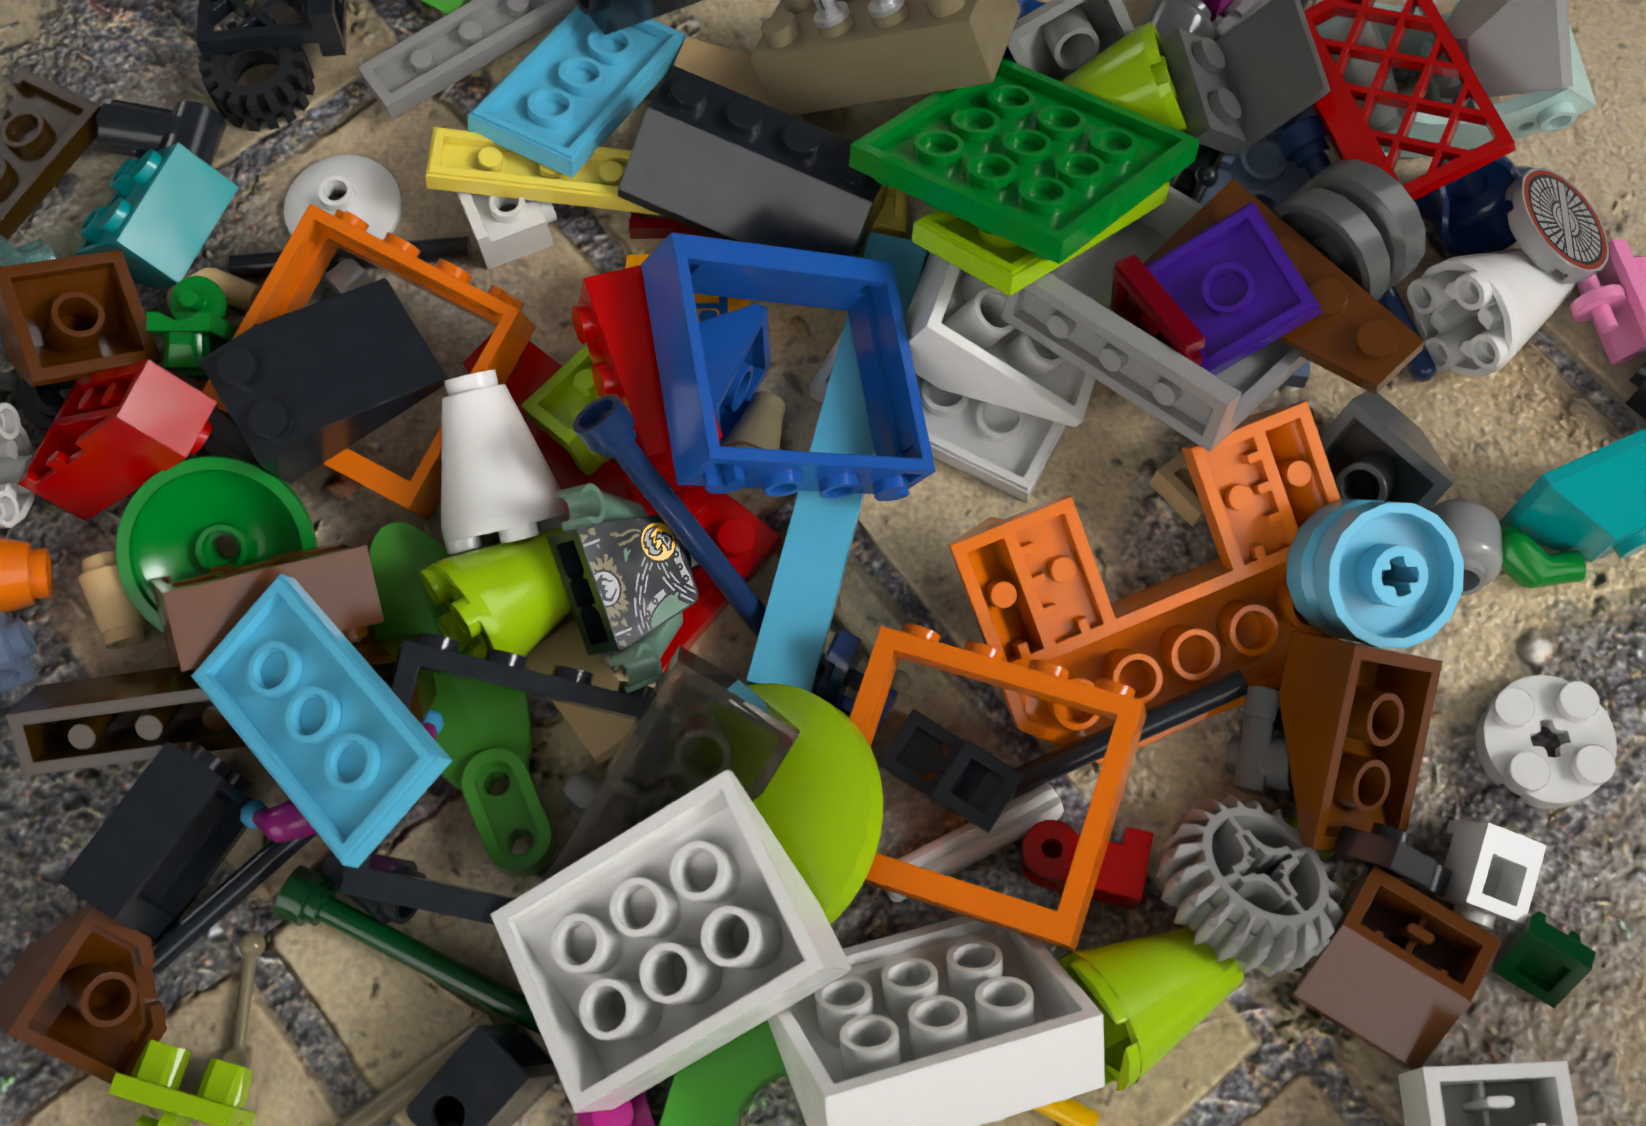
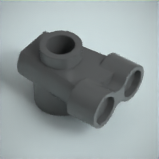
[1225,686,1293,797]

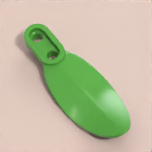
[369,522,556,878]

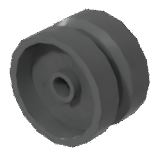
[1271,159,1426,301]

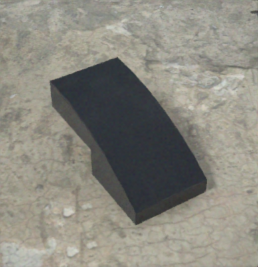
[878,709,1025,834]

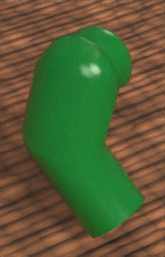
[1501,526,1586,588]

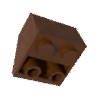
[1290,865,1502,1070]

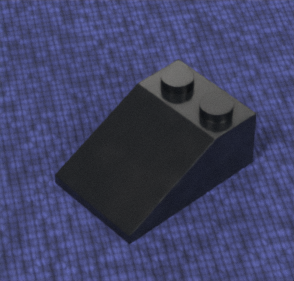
[199,278,449,484]

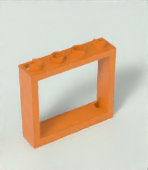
[202,204,536,521]
[850,623,1147,952]

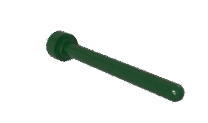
[274,865,542,1036]

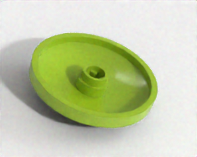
[650,683,883,925]

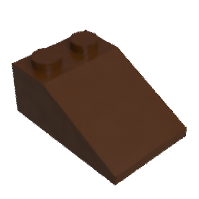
[1279,631,1443,851]

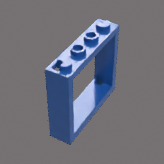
[641,233,936,501]

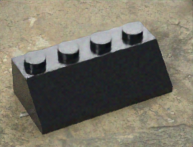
[618,65,889,257]

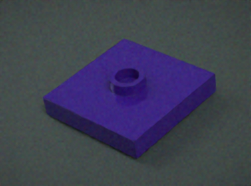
[1145,201,1321,376]

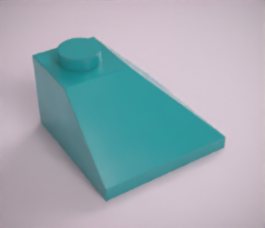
[1499,428,1646,562]

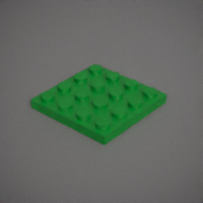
[849,58,1200,264]

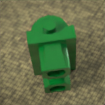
[146,275,239,380]

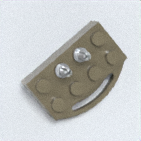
[750,0,1021,116]

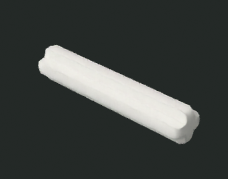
[885,784,1064,902]

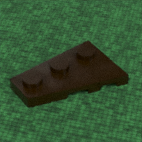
[0,67,101,249]

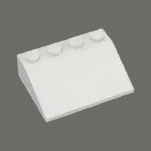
[904,252,1096,427]
[490,770,853,1113]
[768,916,1105,1126]

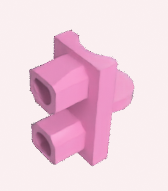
[1569,239,1646,366]

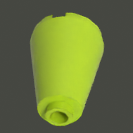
[1061,22,1189,134]
[1056,926,1244,1091]

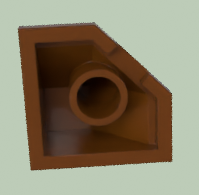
[0,903,167,1084]

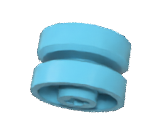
[1286,499,1464,649]

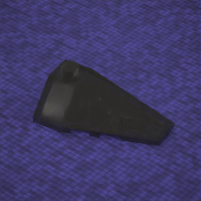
[541,645,800,883]

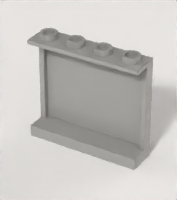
[1001,186,1307,452]

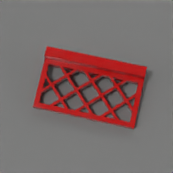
[1304,0,1516,200]

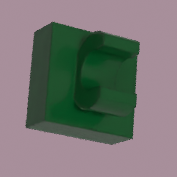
[1492,911,1596,1008]

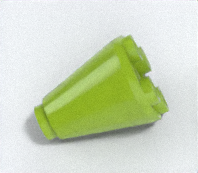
[419,526,572,685]

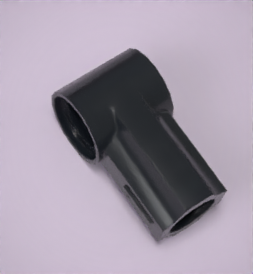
[96,99,227,166]

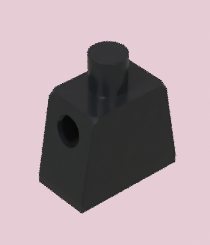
[405,1023,560,1126]

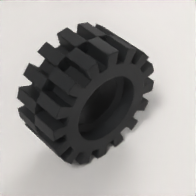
[199,20,315,132]

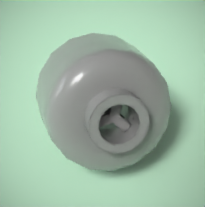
[1429,498,1503,596]

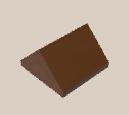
[0,249,161,387]

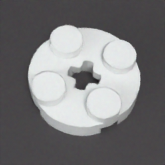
[1475,675,1617,809]

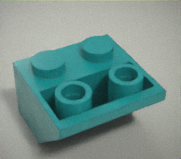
[75,142,239,290]

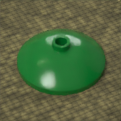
[116,455,317,632]

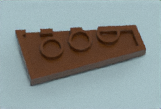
[1143,178,1424,394]

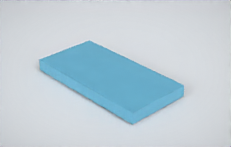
[468,5,688,178]
[192,573,453,868]

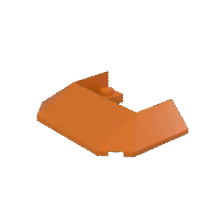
[947,401,1341,764]

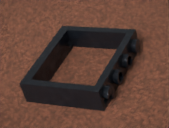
[337,632,675,925]

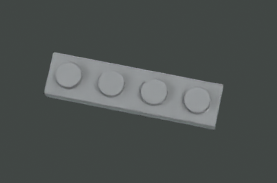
[357,0,577,120]

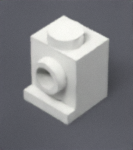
[457,192,557,269]
[1435,820,1547,930]

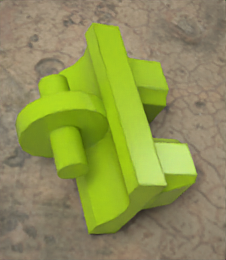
[108,1039,256,1126]

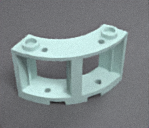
[1316,0,1597,158]

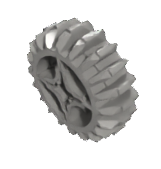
[1155,794,1344,977]

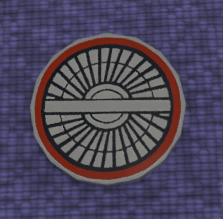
[1505,168,1609,284]

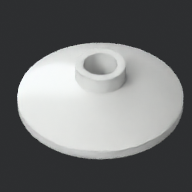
[284,155,402,240]

